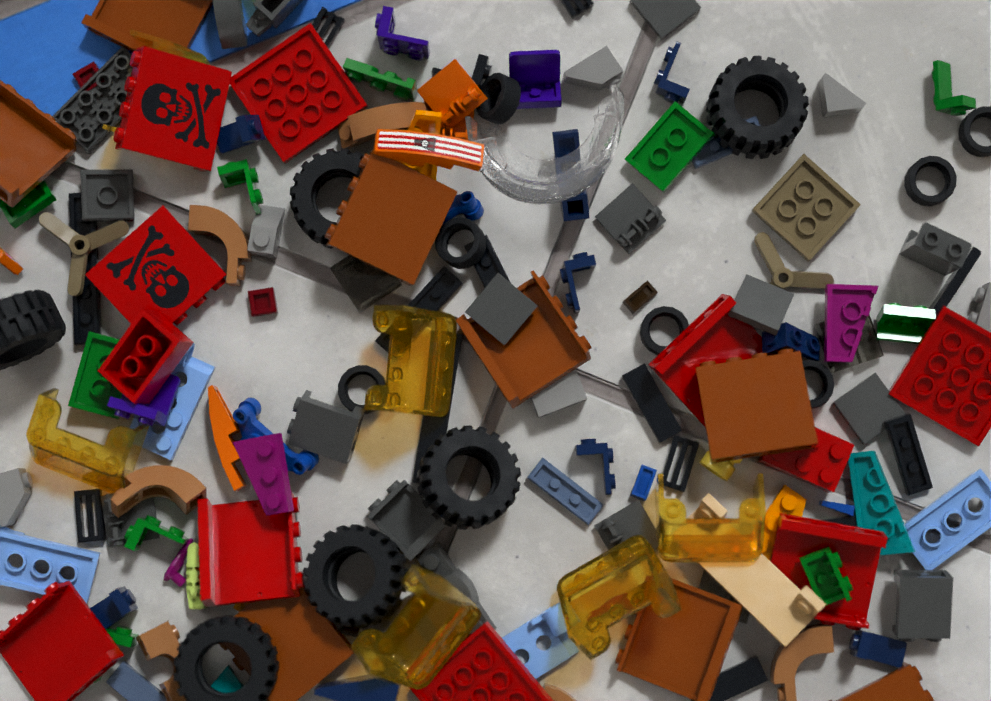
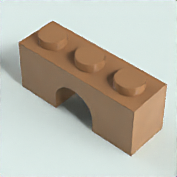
[136,621,186,701]

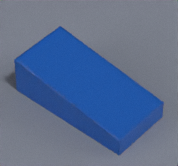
[630,464,657,501]
[819,500,855,516]

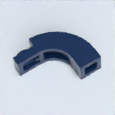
[552,129,590,222]

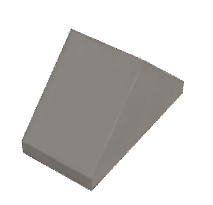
[818,73,866,118]

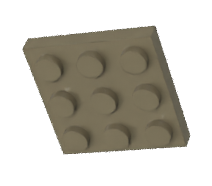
[751,154,861,262]

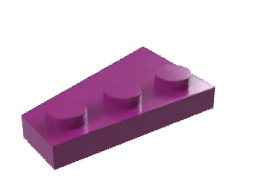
[824,284,879,363]
[233,433,294,515]

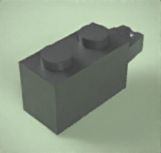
[246,0,303,37]

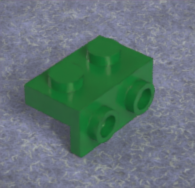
[0,179,57,229]
[876,303,936,344]
[799,546,853,606]

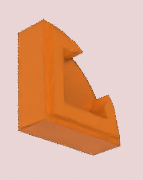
[0,247,23,275]

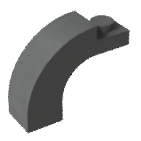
[213,0,247,49]

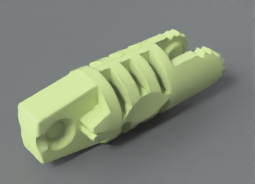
[186,542,207,610]

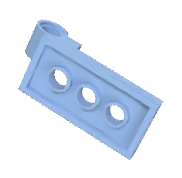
[124,343,215,460]
[904,469,991,570]
[0,525,100,604]
[502,601,579,679]

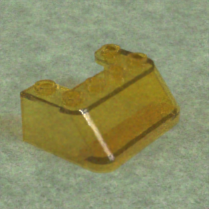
[364,305,457,417]
[26,388,149,493]
[557,535,682,660]
[350,565,481,689]

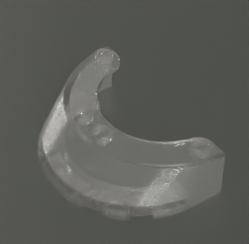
[465,84,624,204]

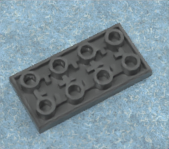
[52,46,133,154]

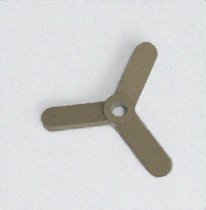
[39,212,129,297]
[754,232,834,290]

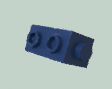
[654,41,690,104]
[217,115,266,153]
[560,252,596,314]
[762,322,820,361]
[575,438,616,495]
[90,586,138,629]
[849,630,907,668]

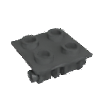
[595,183,667,254]
[101,493,160,547]
[594,500,665,570]

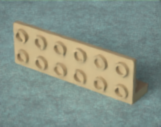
[671,493,826,647]

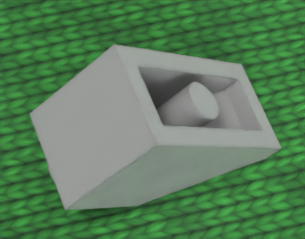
[563,46,623,90]
[247,205,285,259]
[0,468,33,527]

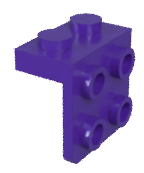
[375,6,430,61]
[509,50,562,109]
[107,374,181,427]

